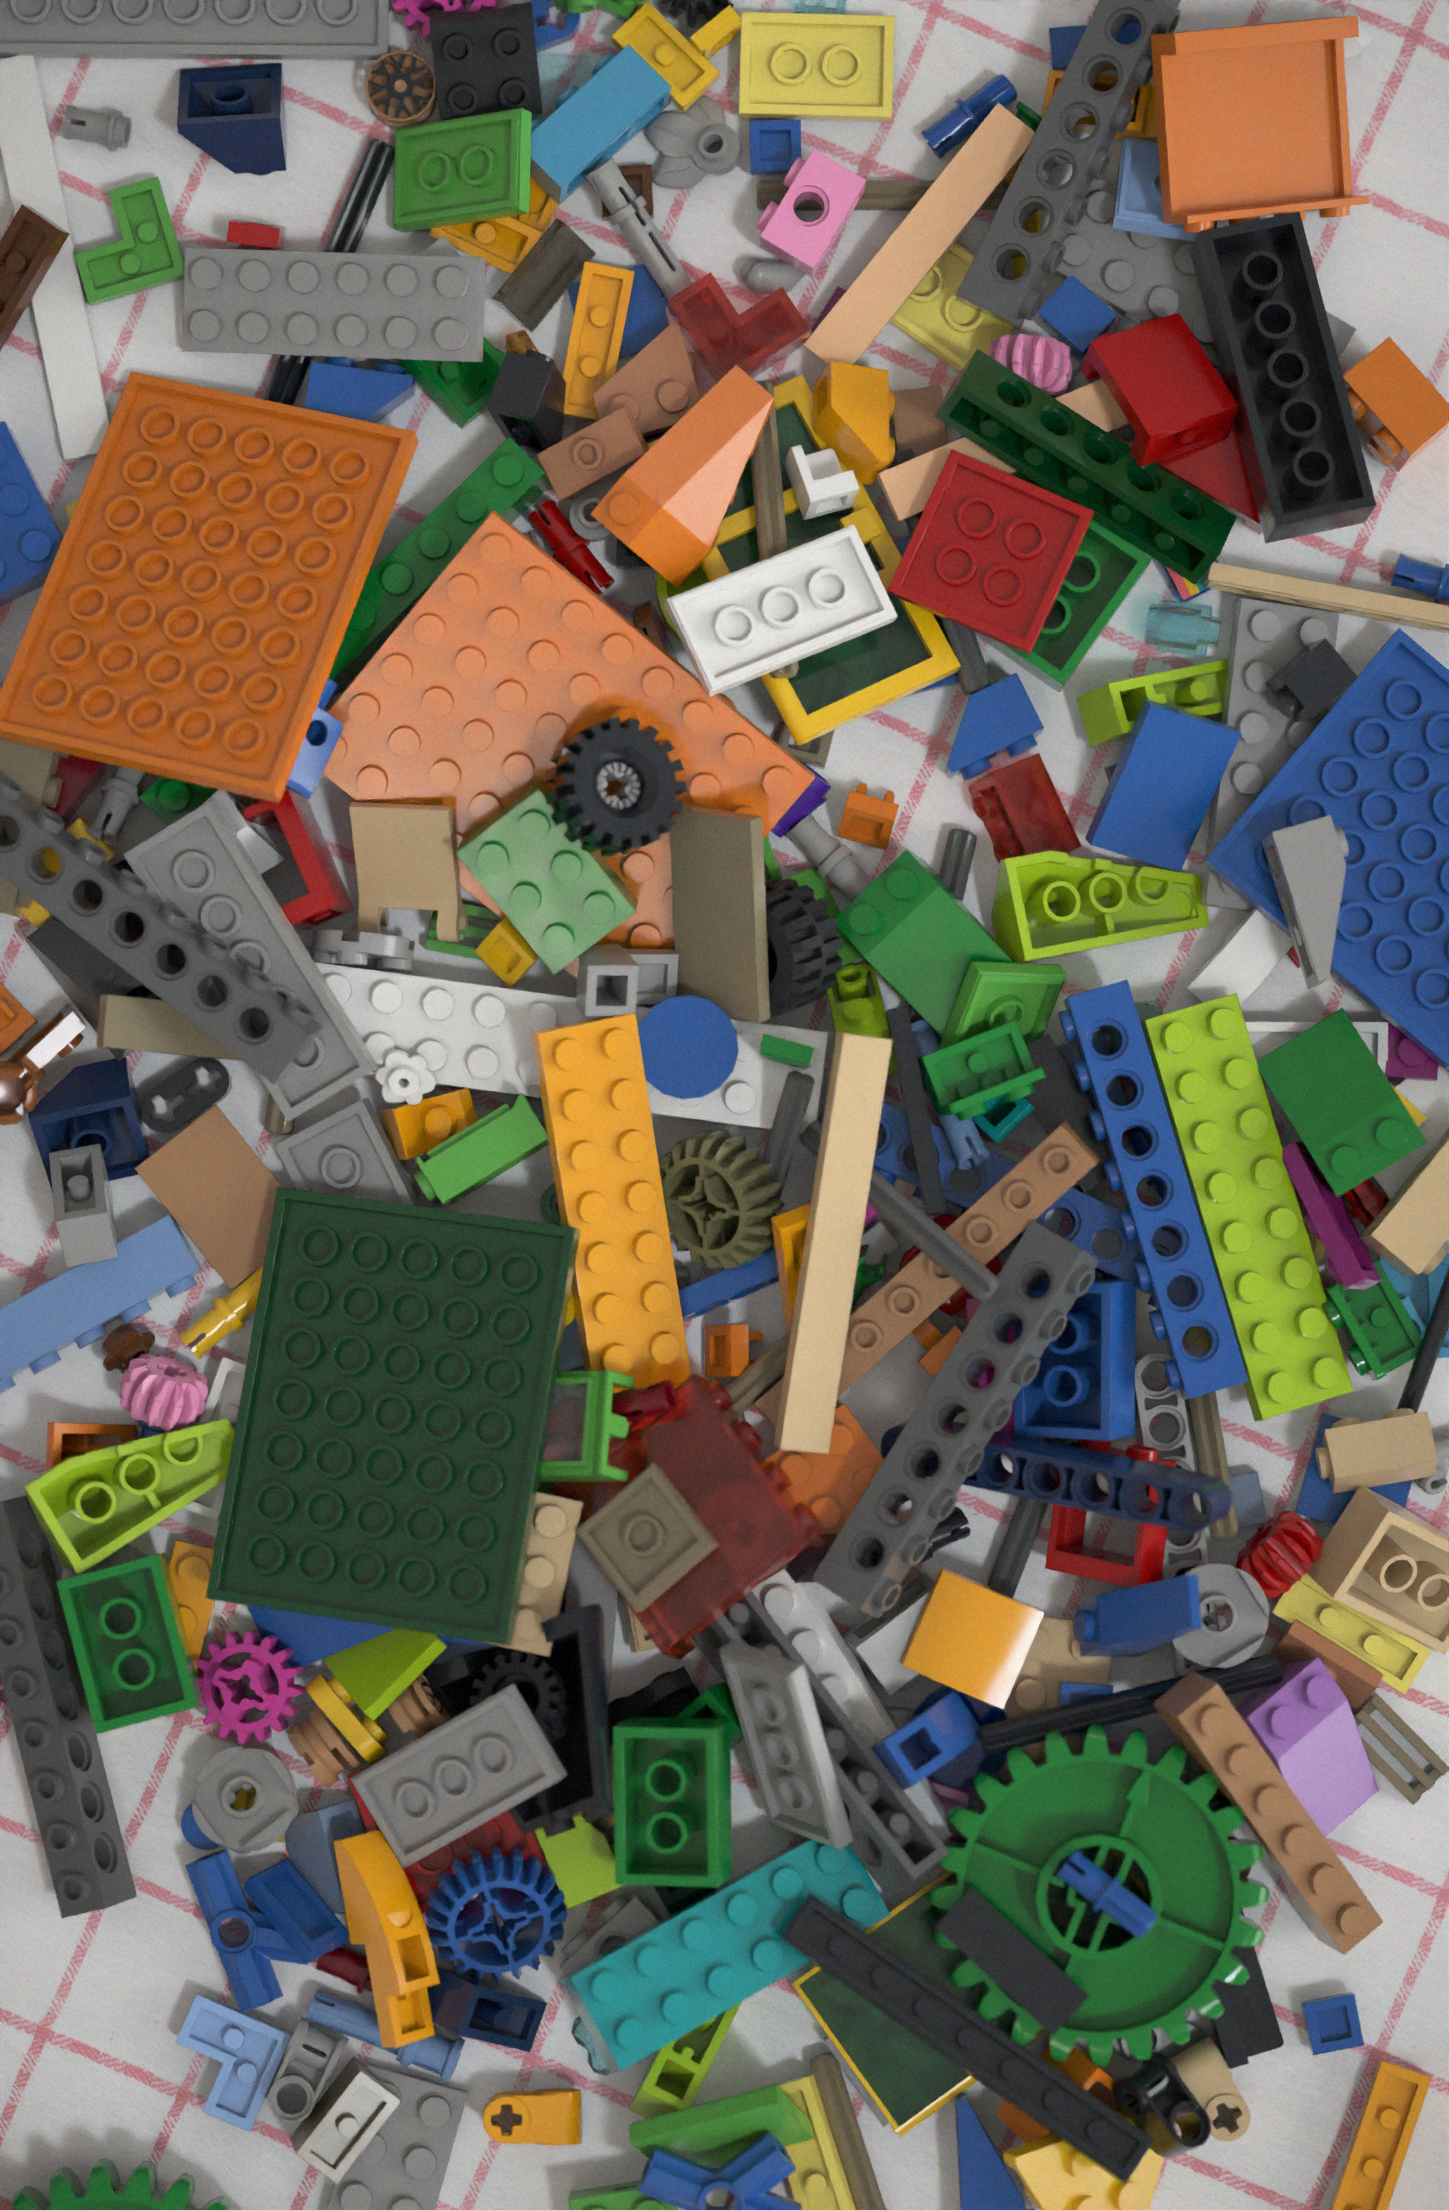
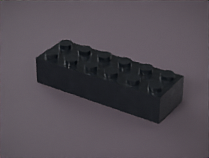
[1190,212,1376,543]

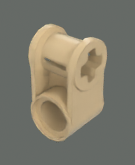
[1169,2035,1251,2141]

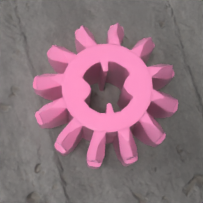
[987,333,1072,398]
[119,1353,209,1431]

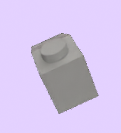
[1261,815,1348,989]

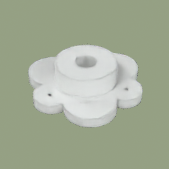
[376,1050,436,1105]

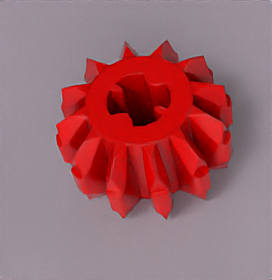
[1235,1510,1324,1599]

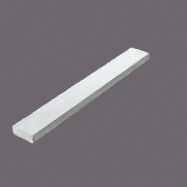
[0,55,110,463]

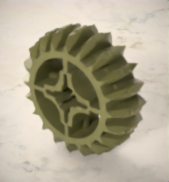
[660,1130,785,1270]

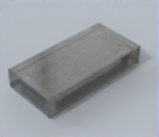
[492,218,596,332]

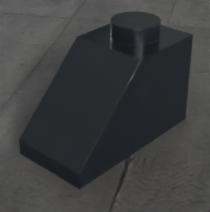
[486,351,566,453]

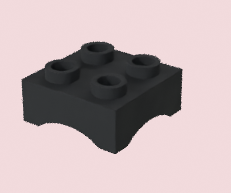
[429,3,543,121]

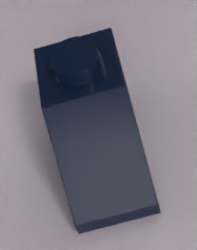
[427,1966,547,2052]

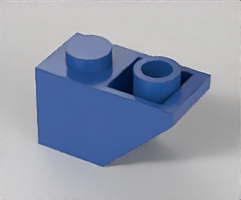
[304,357,416,423]
[945,672,1044,781]
[871,1690,980,1790]

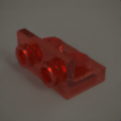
[968,753,1081,864]

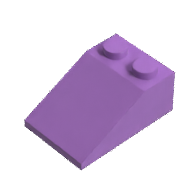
[1235,1657,1379,1837]

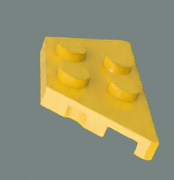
[1003,2110,1175,2210]

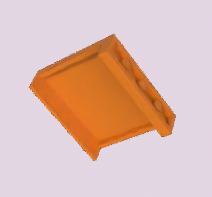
[1150,16,1369,233]

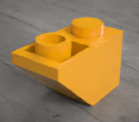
[813,361,895,485]

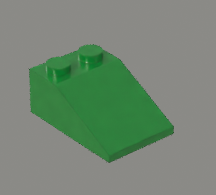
[835,849,1016,1037]
[1256,1008,1427,1197]

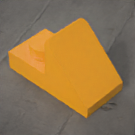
[379,1088,478,1160]

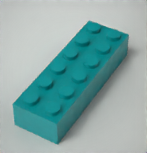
[559,1837,891,2071]

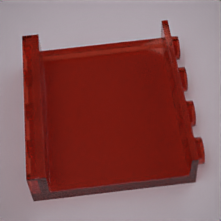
[549,1373,825,1660]

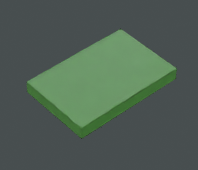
[393,108,532,233]
[629,2084,814,2167]

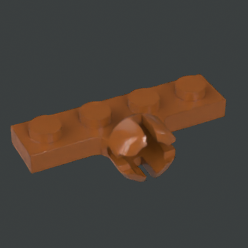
[0,1004,86,1126]

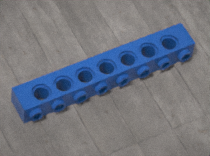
[1058,980,1248,1399]
[820,1101,1194,1308]

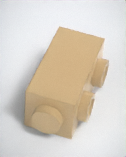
[1315,1408,1438,1494]

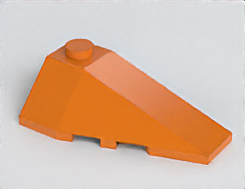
[590,365,776,590]

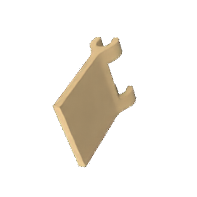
[349,802,468,942]

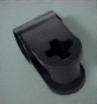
[1112,2052,1211,2158]

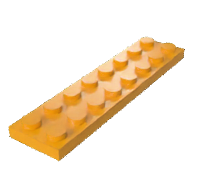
[531,1013,697,1434]

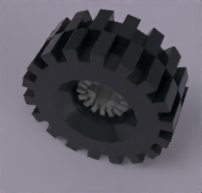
[545,717,686,856]

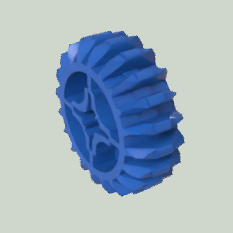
[425,1844,567,1984]

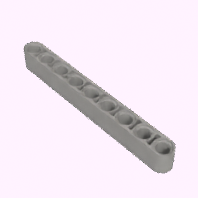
[1135,1353,1231,1808]

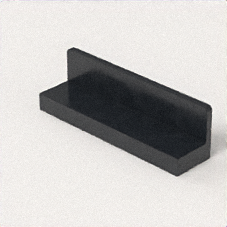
[1211,1909,1284,2069]

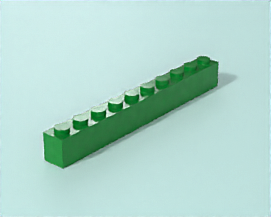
[139,437,551,826]

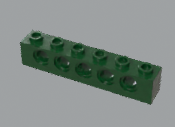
[935,349,1237,585]

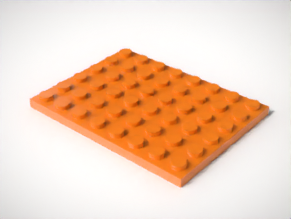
[0,372,419,803]
[322,509,815,980]

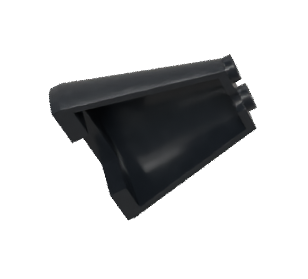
[424,1604,615,1838]

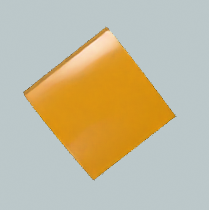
[429,176,559,279]
[901,1568,1044,1709]

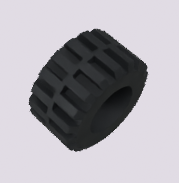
[765,878,843,1017]

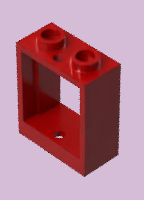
[1045,1439,1176,1587]

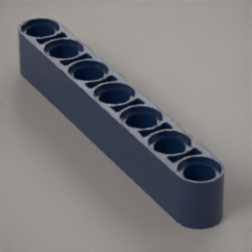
[880,1420,1232,1532]

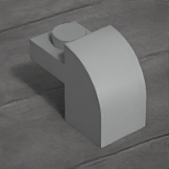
[576,943,679,1016]

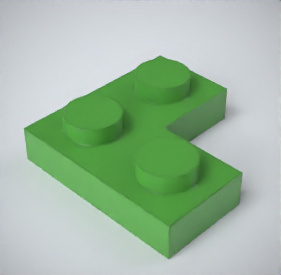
[74,176,184,307]

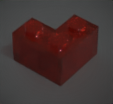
[667,272,811,384]

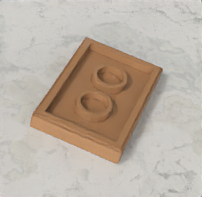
[135,1104,283,1290]

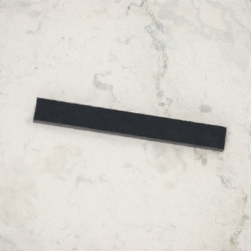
[779,1894,1155,2184]

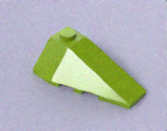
[991,850,1210,963]
[23,1417,235,1575]

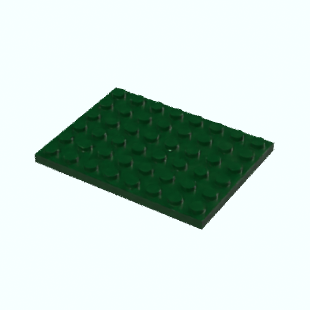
[206,1187,581,1646]

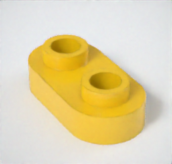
[305,1673,389,1765]

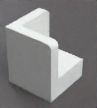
[784,445,860,520]

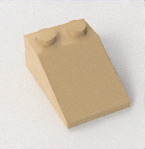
[1306,1485,1449,1654]

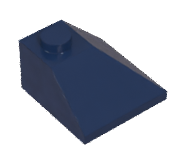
[177,63,287,175]
[28,1057,151,1193]

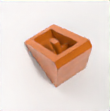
[46,1422,136,1471]

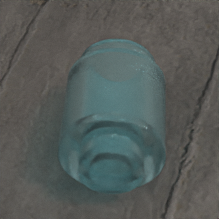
[1144,600,1221,657]

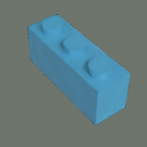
[530,44,672,205]

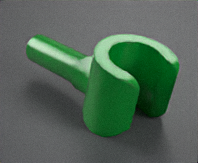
[850,1244,888,1312]

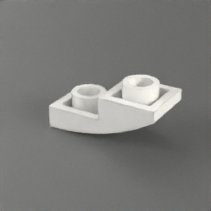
[1187,908,1294,1006]

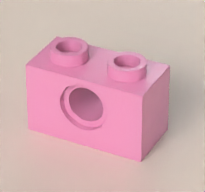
[756,149,867,278]

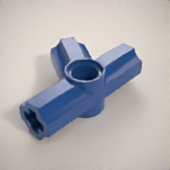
[185,1849,308,2012]
[638,2130,802,2210]

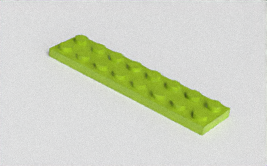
[1140,993,1354,1421]

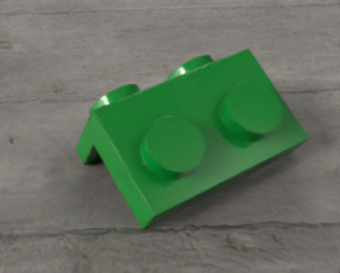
[397,337,505,429]
[917,1020,1046,1121]
[1322,1260,1422,1381]

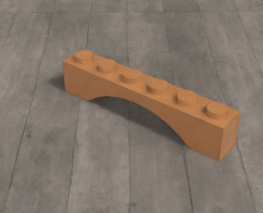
[1153,1671,1383,1955]

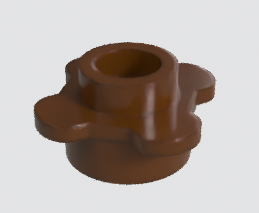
[102,1324,155,1374]

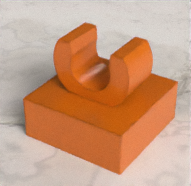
[837,783,899,850]
[0,983,38,1057]
[911,1318,962,1377]
[705,1324,763,1377]

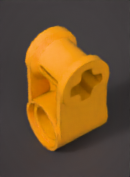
[483,2088,582,2145]

